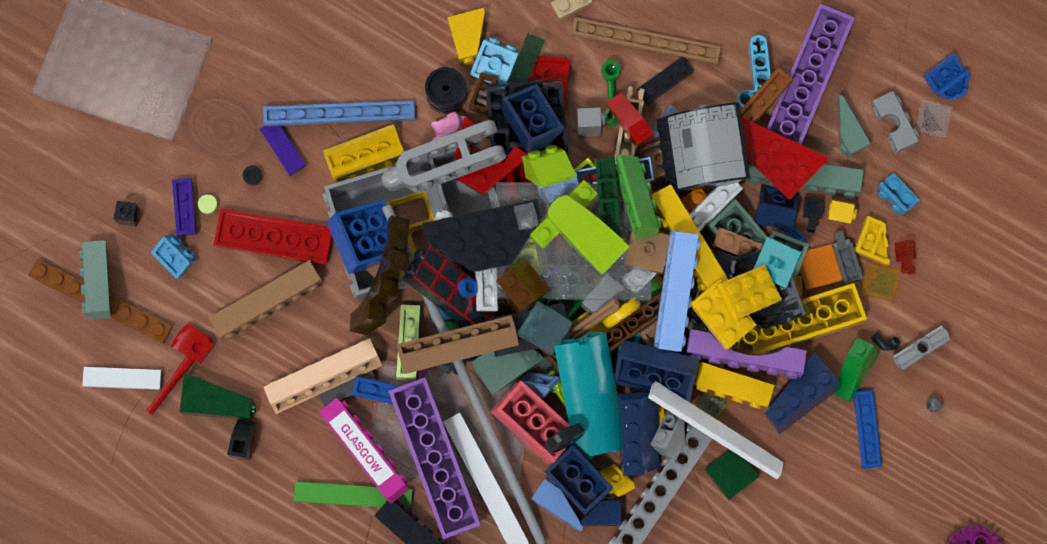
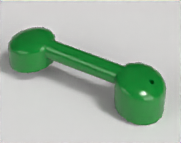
[601,60,620,127]

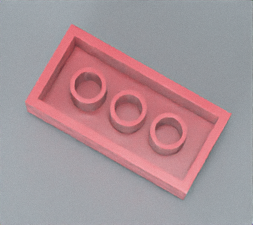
[491,381,569,464]

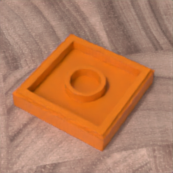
[799,244,843,291]

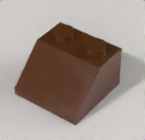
[496,260,551,315]

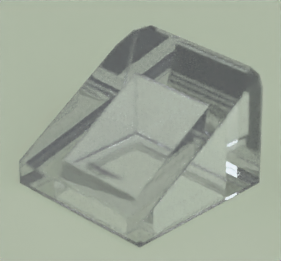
[514,202,538,230]

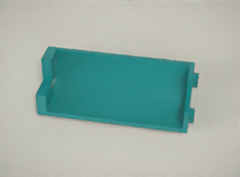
[554,332,620,460]

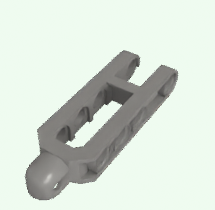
[381,120,506,193]

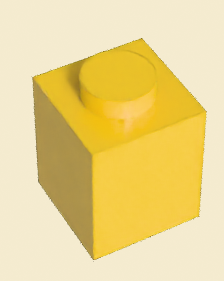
[827,199,857,224]

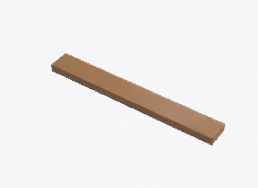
[571,17,722,66]

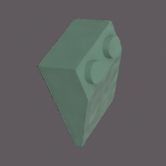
[704,199,767,256]
[470,349,544,395]

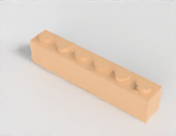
[264,338,382,414]

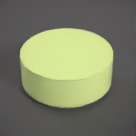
[198,195,218,215]

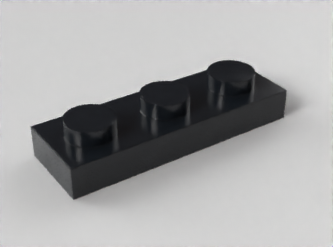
[637,57,694,105]

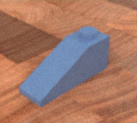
[531,479,583,533]

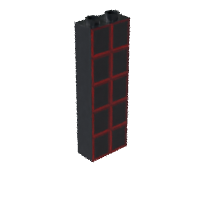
[403,245,514,327]

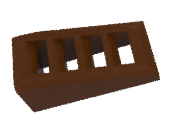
[469,72,499,116]

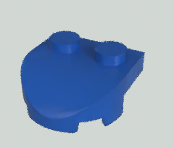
[923,54,970,99]

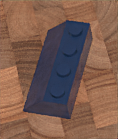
[614,340,700,402]
[618,392,660,476]

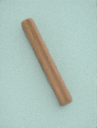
[570,299,620,339]

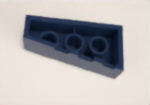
[765,352,841,435]

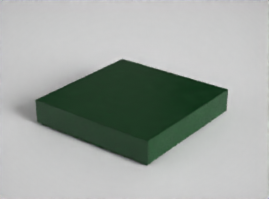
[705,450,760,501]

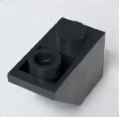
[227,419,257,461]

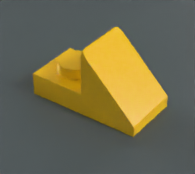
[599,464,635,497]

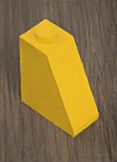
[447,8,485,65]

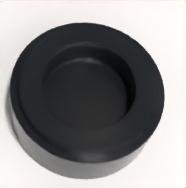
[243,166,262,186]

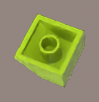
[522,145,576,188]

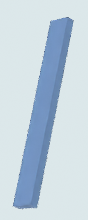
[263,100,415,126]

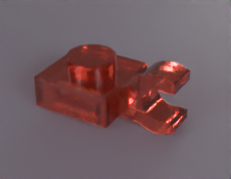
[894,240,916,275]

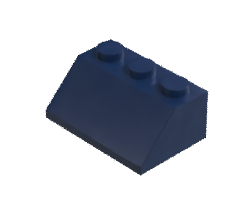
[501,84,564,153]
[545,445,613,515]

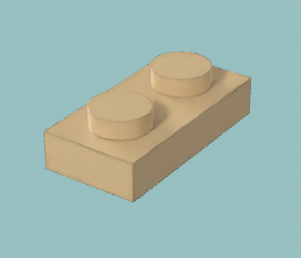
[551,0,592,21]

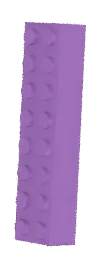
[766,4,855,145]
[389,377,481,540]

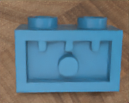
[876,173,920,216]
[150,234,198,279]

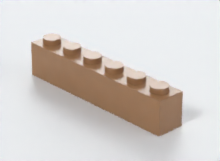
[209,260,322,341]
[397,315,519,374]

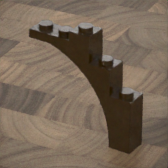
[349,216,410,335]

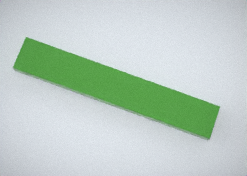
[294,482,413,509]

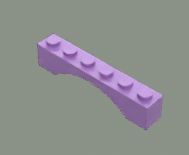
[685,329,807,379]

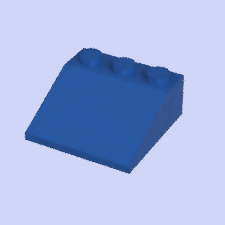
[327,199,388,274]

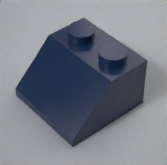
[755,185,798,230]

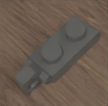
[832,231,863,285]

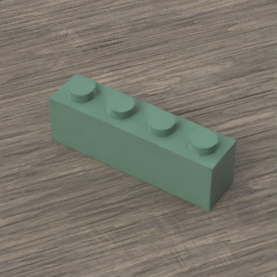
[79,240,111,320]

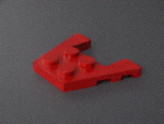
[453,118,528,196]

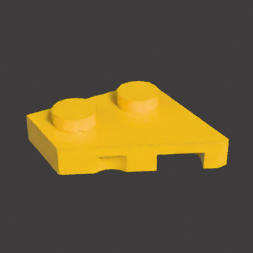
[854,216,890,266]

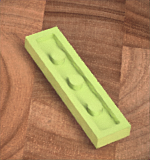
[396,305,420,380]

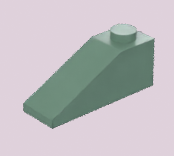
[837,95,871,158]

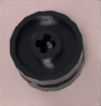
[425,67,467,114]

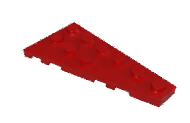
[741,117,830,200]

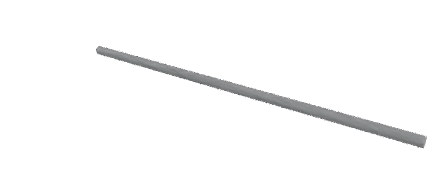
[382,204,546,544]

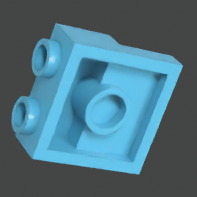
[470,37,520,84]

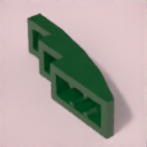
[595,157,621,237]

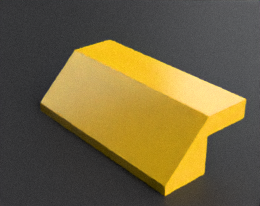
[323,124,404,183]

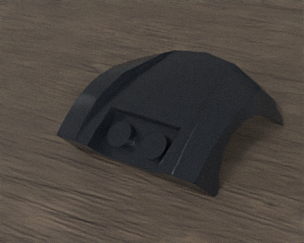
[729,241,811,329]

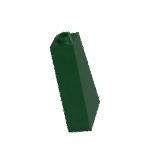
[179,374,256,421]

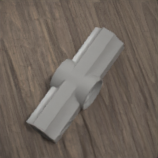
[893,326,951,371]

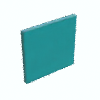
[754,237,802,288]

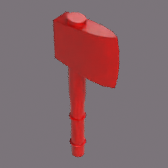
[146,322,215,415]

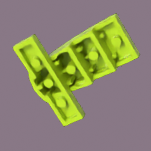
[530,180,629,275]

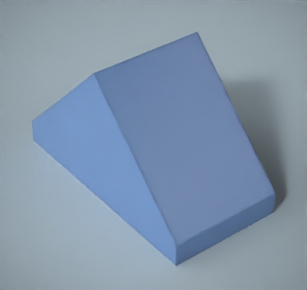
[520,372,560,400]

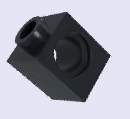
[114,201,140,227]

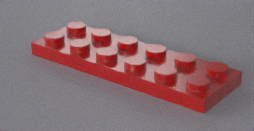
[213,208,332,266]

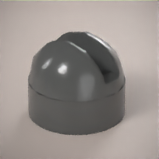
[926,395,943,413]

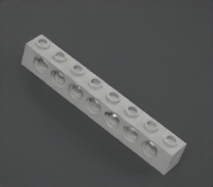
[608,424,712,544]

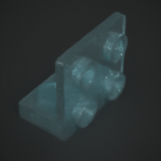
[516,301,572,355]

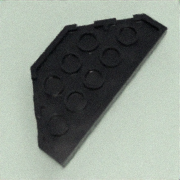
[422,199,541,273]

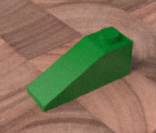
[833,338,879,403]

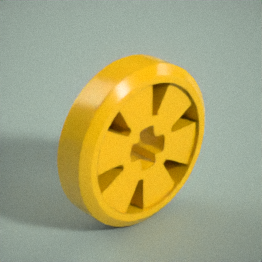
[602,297,641,329]

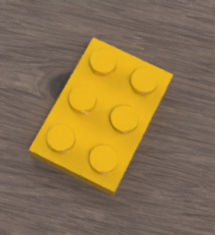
[717,265,782,321]
[689,279,756,350]

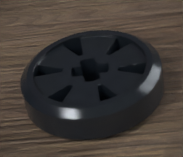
[544,423,586,453]

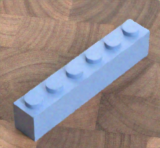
[654,230,700,352]

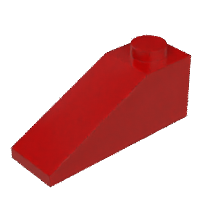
[606,93,654,150]

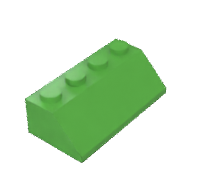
[615,154,661,240]

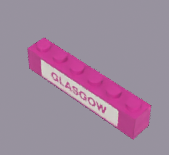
[319,397,409,504]

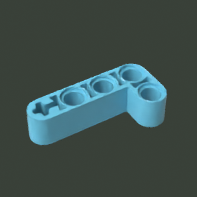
[736,35,771,110]

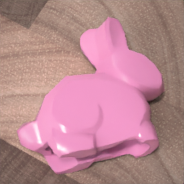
[431,112,468,141]

